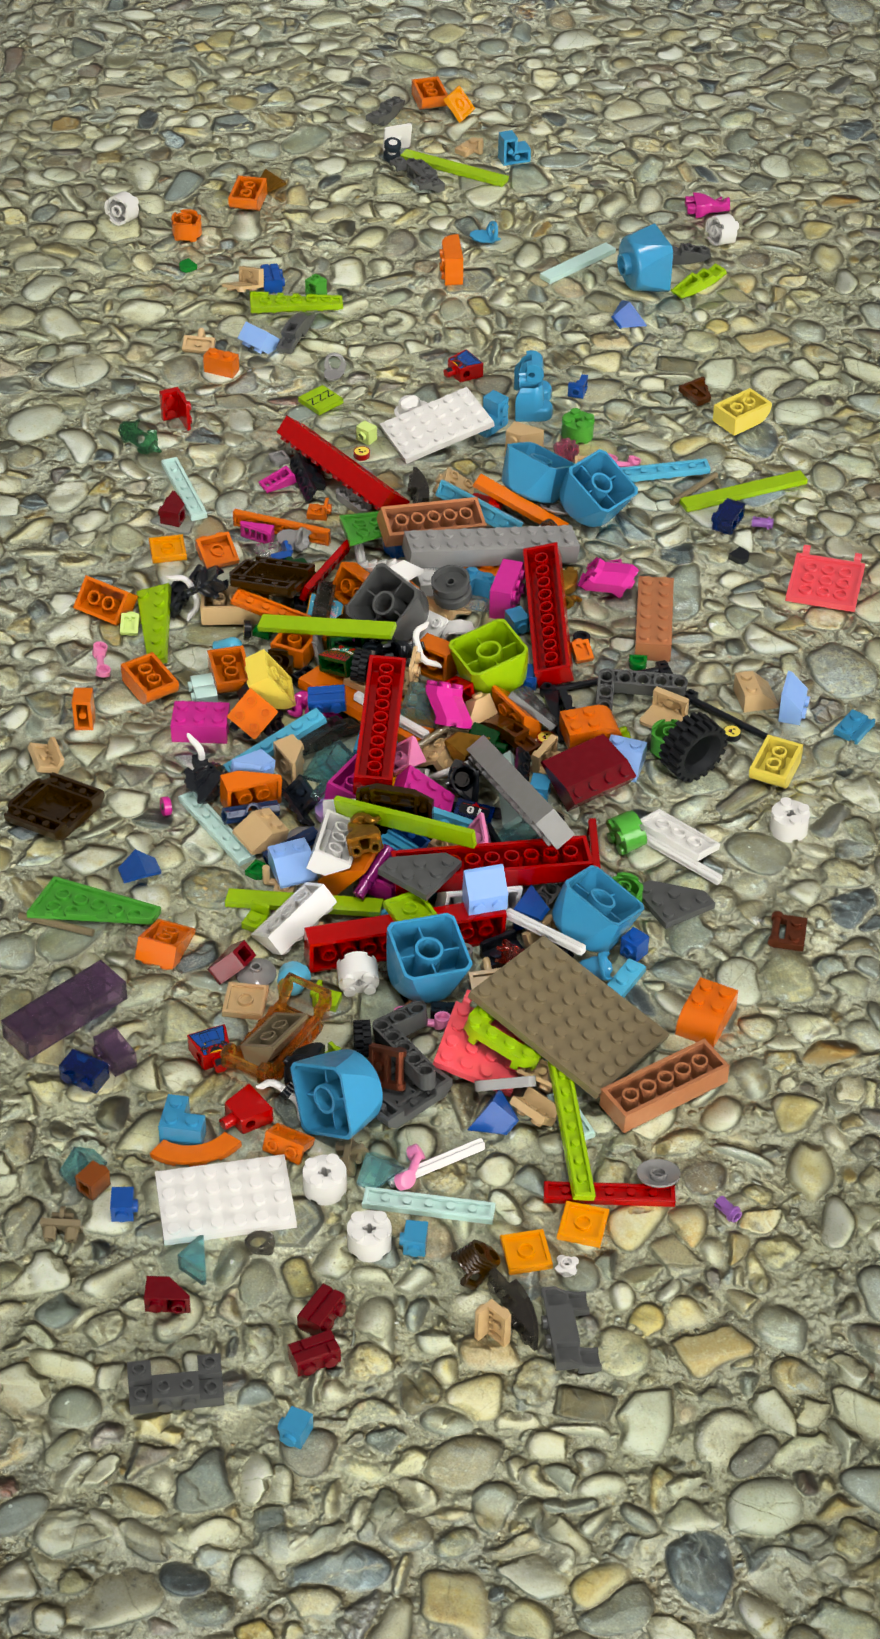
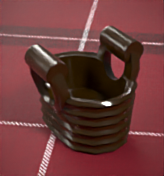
[451,1239,500,1290]

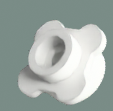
[555,1255,579,1277]

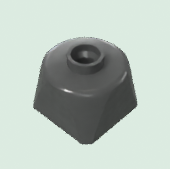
[346,563,429,642]

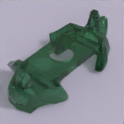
[118,419,162,454]

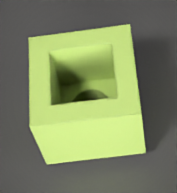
[356,420,377,446]

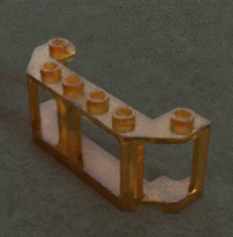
[220,972,332,1084]

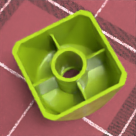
[448,619,528,697]

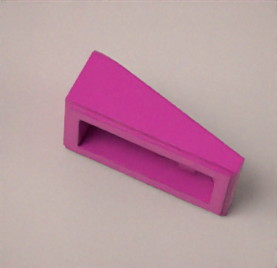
[258,466,297,493]
[240,521,275,546]

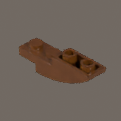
[479,714,541,756]

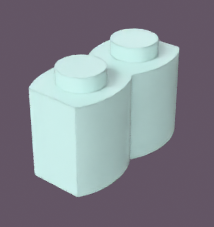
[187,673,218,702]

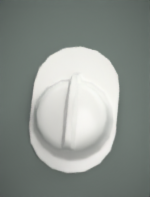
[394,395,427,417]

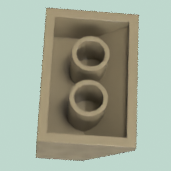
[240,1012,308,1069]

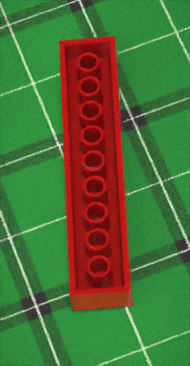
[276,415,410,511]
[523,542,574,688]
[353,655,406,794]
[391,835,594,896]
[304,903,507,973]

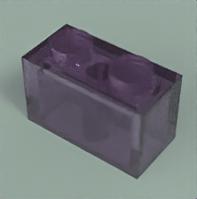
[92,1027,137,1077]

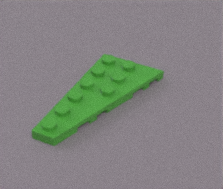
[339,511,382,547]
[27,876,161,925]

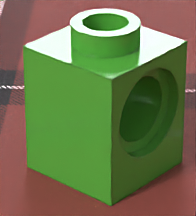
[305,274,327,295]

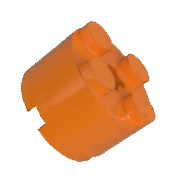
[171,209,202,242]

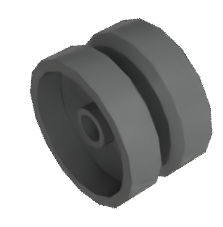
[431,565,472,610]

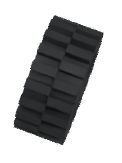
[659,712,728,782]

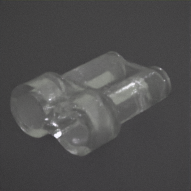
[254,541,282,557]

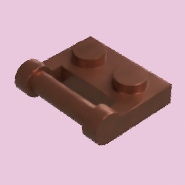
[768,911,808,952]
[369,1043,407,1091]

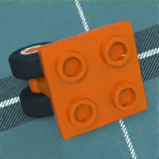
[227,689,278,739]

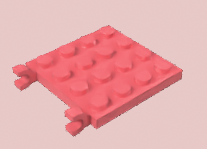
[785,545,866,612]
[432,989,525,1097]

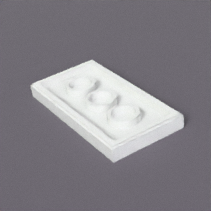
[639,809,720,861]

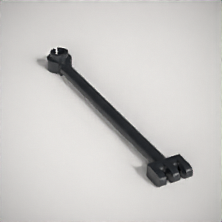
[539,660,673,698]
[684,689,770,740]

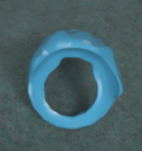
[470,221,501,244]
[579,952,614,981]

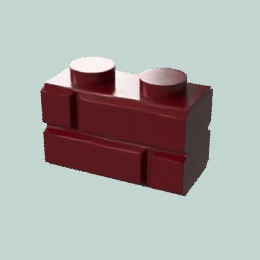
[297,1283,347,1336]
[287,1330,341,1377]

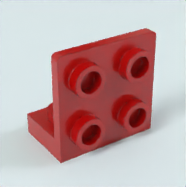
[159,387,192,431]

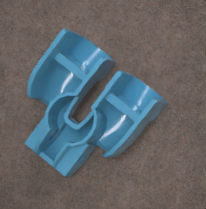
[514,350,553,422]

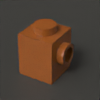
[75,1160,111,1201]

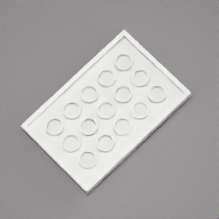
[380,387,495,464]
[155,1154,297,1246]

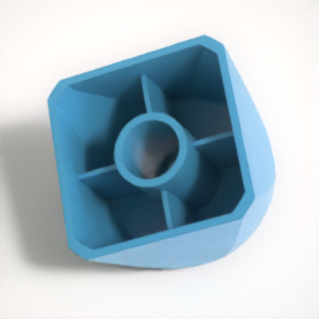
[617,223,673,292]
[501,442,575,504]
[559,449,638,527]
[552,865,645,953]
[386,913,473,1003]
[290,1049,383,1140]

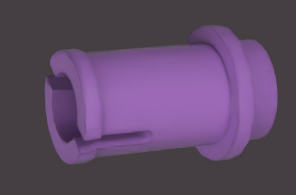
[752,516,774,530]
[714,1196,742,1222]

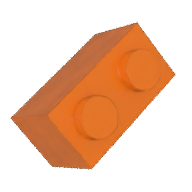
[203,348,239,379]
[72,688,96,730]

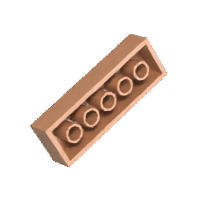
[376,497,487,547]
[635,576,674,662]
[600,1038,730,1133]

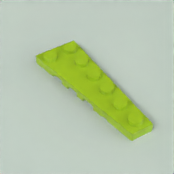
[250,291,343,314]
[137,583,171,664]

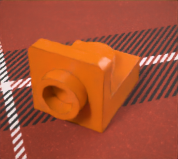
[307,498,332,521]
[570,638,594,664]

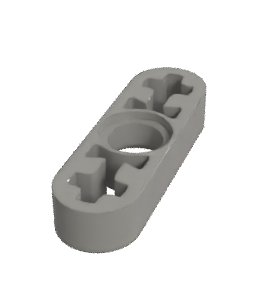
[336,486,372,514]
[474,1075,536,1092]

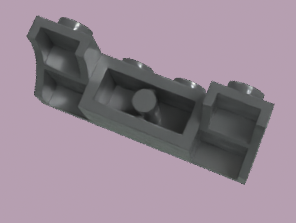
[390,157,445,193]
[541,1286,602,1374]
[127,1353,224,1415]

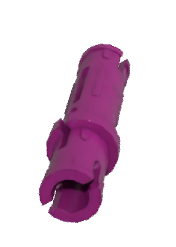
[353,844,394,900]

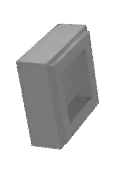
[268,450,290,467]

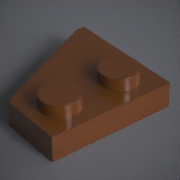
[678,377,711,406]

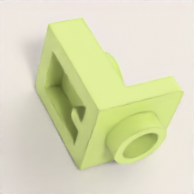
[120,611,141,636]

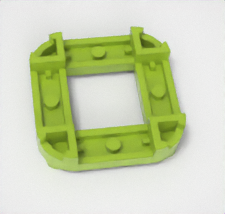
[464,1005,543,1071]

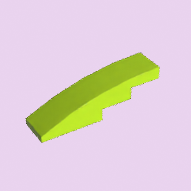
[671,263,727,299]

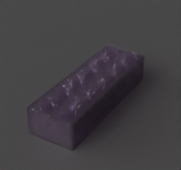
[1,960,128,1060]

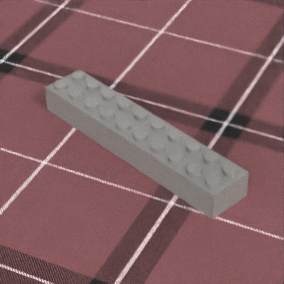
[402,525,580,569]
[466,735,575,849]

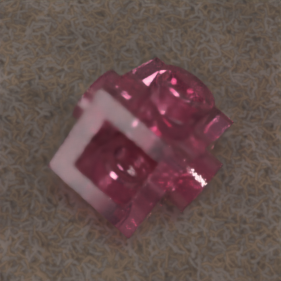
[553,438,579,462]

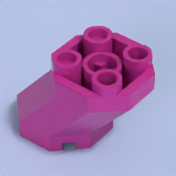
[577,557,639,598]
[425,680,472,729]

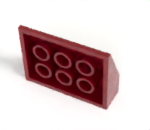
[540,734,637,812]

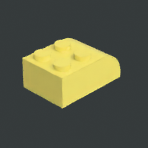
[713,388,772,436]
[245,649,296,710]
[749,735,803,789]

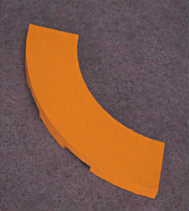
[150,1132,242,1167]

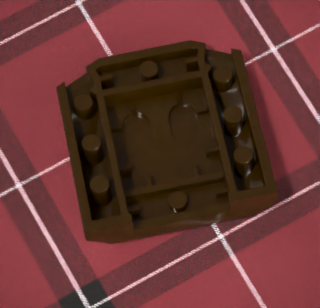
[229,556,315,599]
[4,772,105,840]
[356,783,434,840]

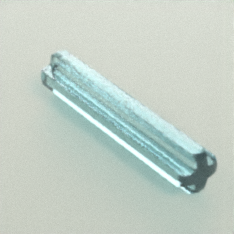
[310,778,328,801]

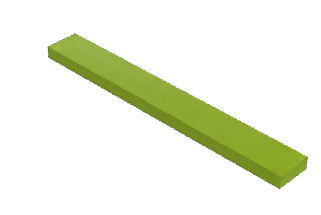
[400,149,509,187]
[680,470,808,512]
[257,614,397,640]
[333,796,477,849]
[225,888,384,917]
[548,1062,596,1201]

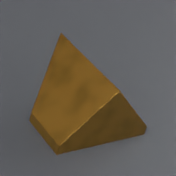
[260,169,286,193]
[444,732,490,762]

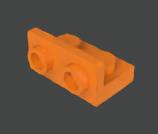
[262,1123,315,1165]

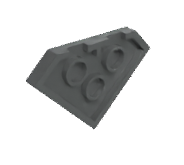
[508,685,559,731]
[378,852,462,901]
[642,880,715,929]

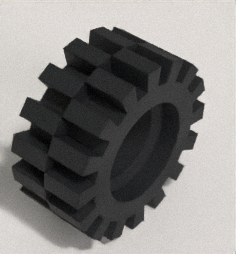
[350,648,372,683]
[353,1019,372,1057]

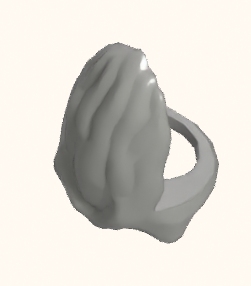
[324,352,347,382]
[277,527,312,552]

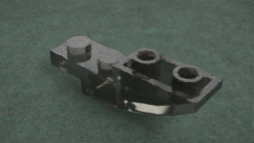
[407,467,430,503]
[311,581,336,618]
[300,715,360,756]
[487,1268,538,1351]

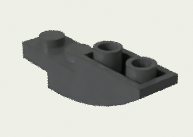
[366,96,405,126]
[672,243,711,265]
[276,312,316,354]

